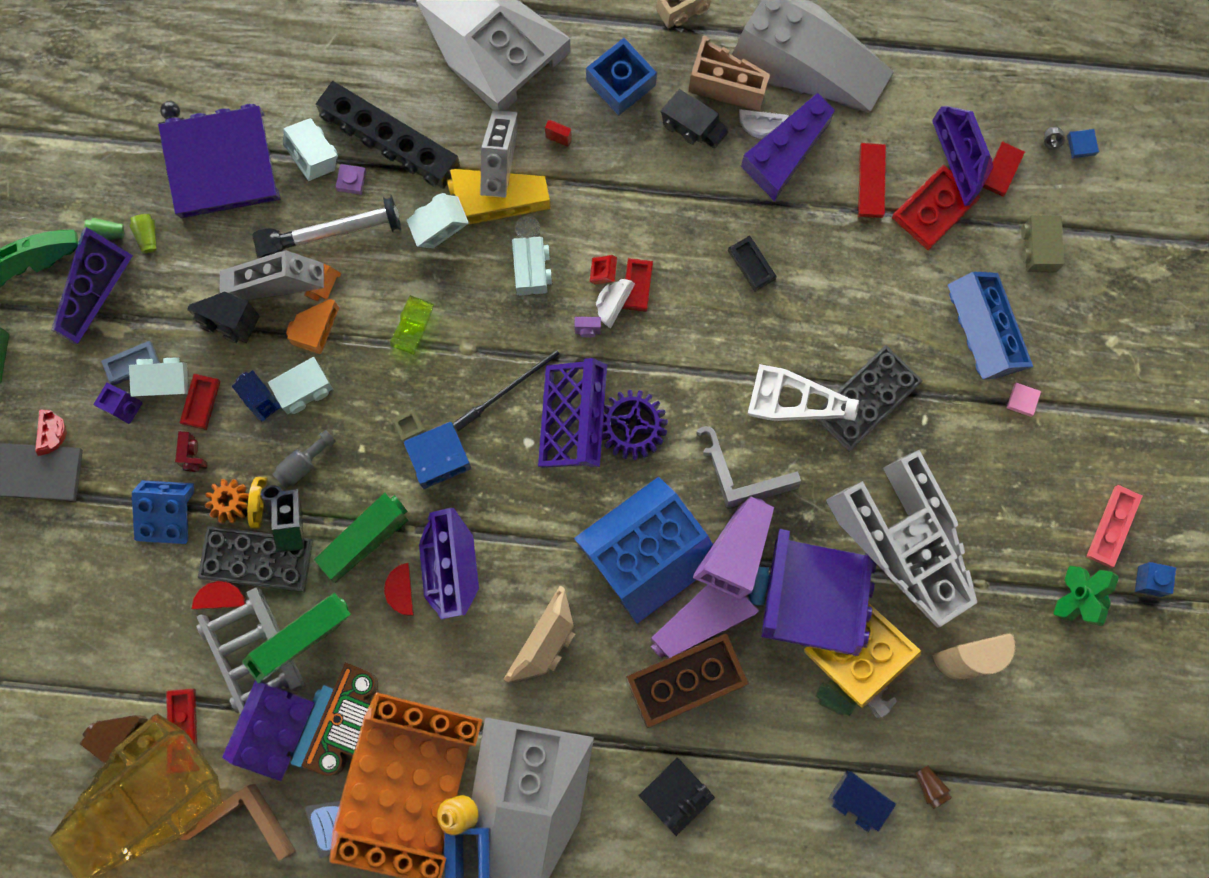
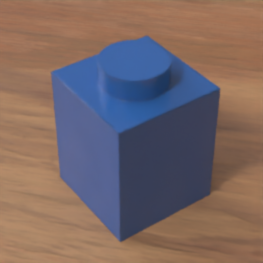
[1135,562,1176,597]

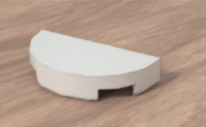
[739,109,789,139]
[596,279,635,329]

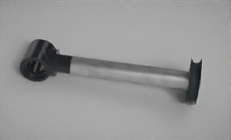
[252,195,401,259]

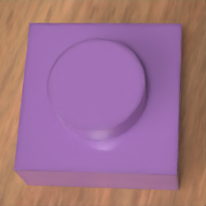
[335,164,366,195]
[575,317,601,338]

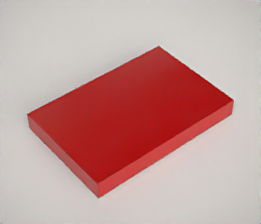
[891,164,981,251]

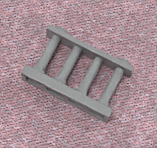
[197,588,306,714]

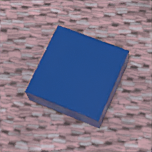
[1067,129,1099,158]

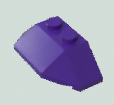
[932,106,994,206]
[419,508,479,619]

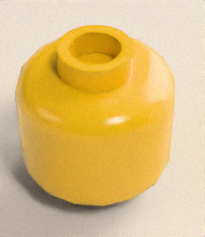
[437,795,479,835]

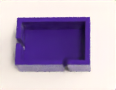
[222,680,314,781]

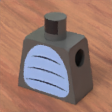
[305,801,340,859]

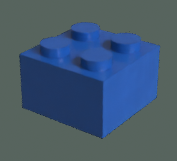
[586,38,657,116]

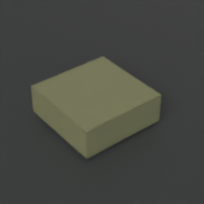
[391,409,426,444]

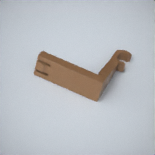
[174,784,296,861]

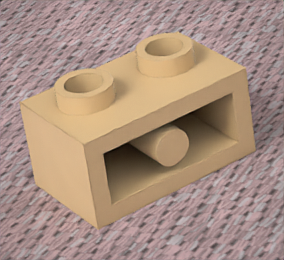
[656,0,711,28]

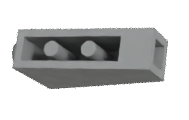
[480,110,518,197]
[220,250,324,300]

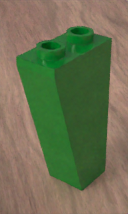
[314,493,409,583]
[242,592,351,684]

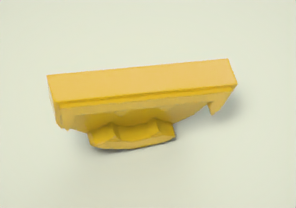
[247,477,268,529]

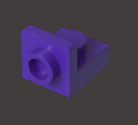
[93,383,142,424]

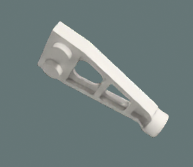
[748,364,859,421]

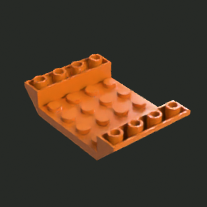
[329,692,482,878]

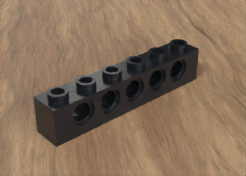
[315,80,460,189]

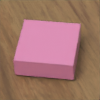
[1007,383,1041,417]

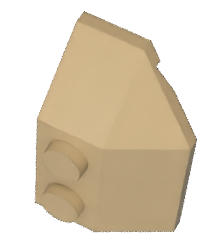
[504,586,576,683]

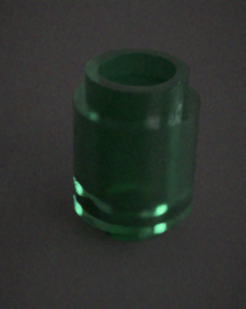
[816,680,857,716]

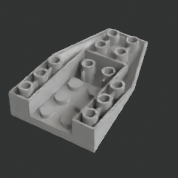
[416,0,571,111]
[472,718,594,878]

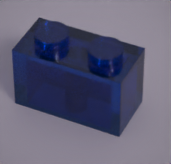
[231,370,281,422]
[828,771,896,832]

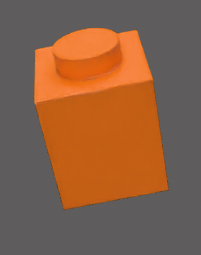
[286,299,339,354]

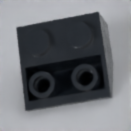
[187,291,260,344]

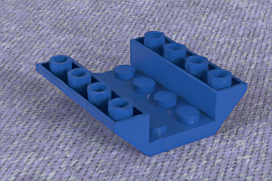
[574,477,713,624]

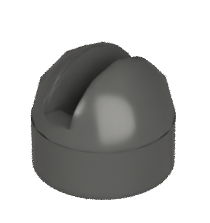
[1044,127,1065,149]

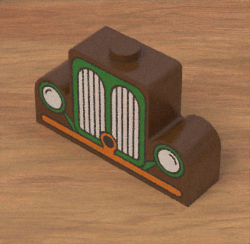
[301,662,378,776]

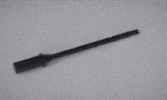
[452,350,560,432]

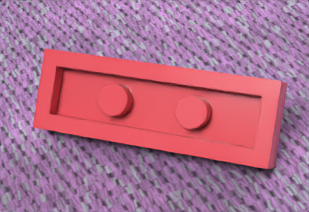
[1086,485,1142,568]

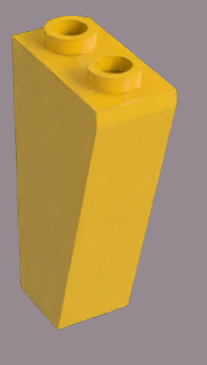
[447,169,551,225]

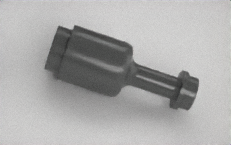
[272,430,336,489]

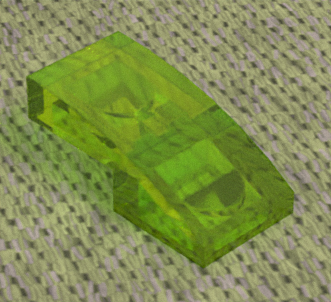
[390,295,434,355]

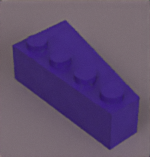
[51,227,133,344]

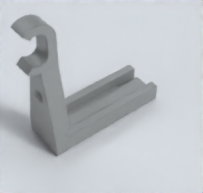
[696,426,801,509]

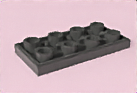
[816,345,923,452]
[0,443,83,501]
[198,526,313,592]

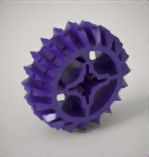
[602,390,668,460]

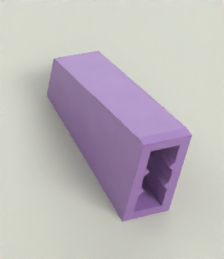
[693,497,774,599]
[650,585,759,659]

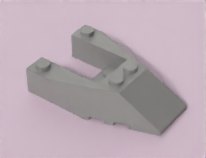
[826,450,977,628]

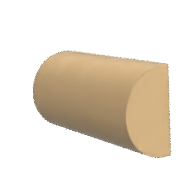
[933,633,1015,680]

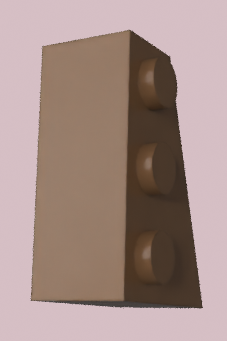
[688,35,770,112]

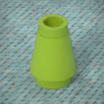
[129,214,157,253]

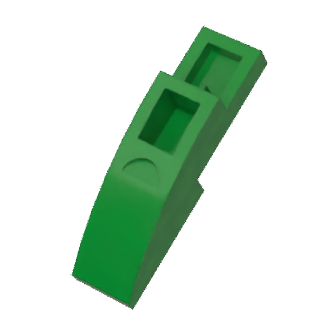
[0,229,79,288]

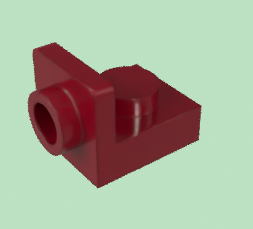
[175,431,208,472]

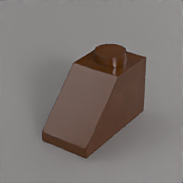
[80,715,148,764]

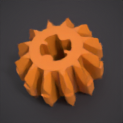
[205,479,249,524]

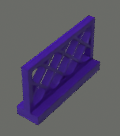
[538,358,607,468]

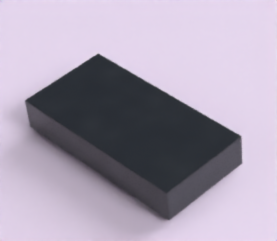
[728,235,777,292]

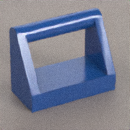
[444,828,490,878]

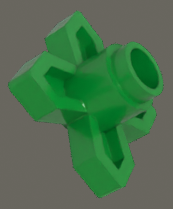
[1054,566,1119,626]

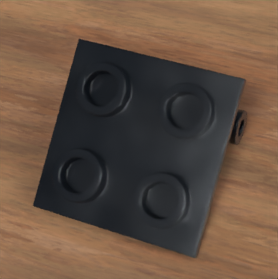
[638,757,715,836]

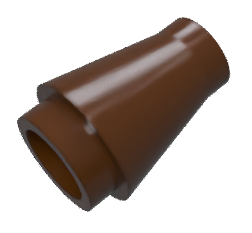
[915,766,952,809]

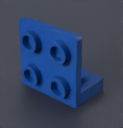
[404,422,472,490]
[132,480,194,544]

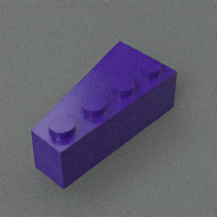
[741,93,835,202]

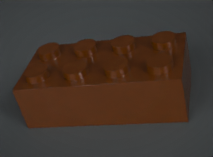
[626,633,749,728]

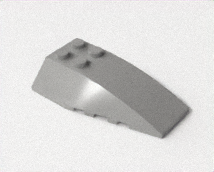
[732,0,894,113]

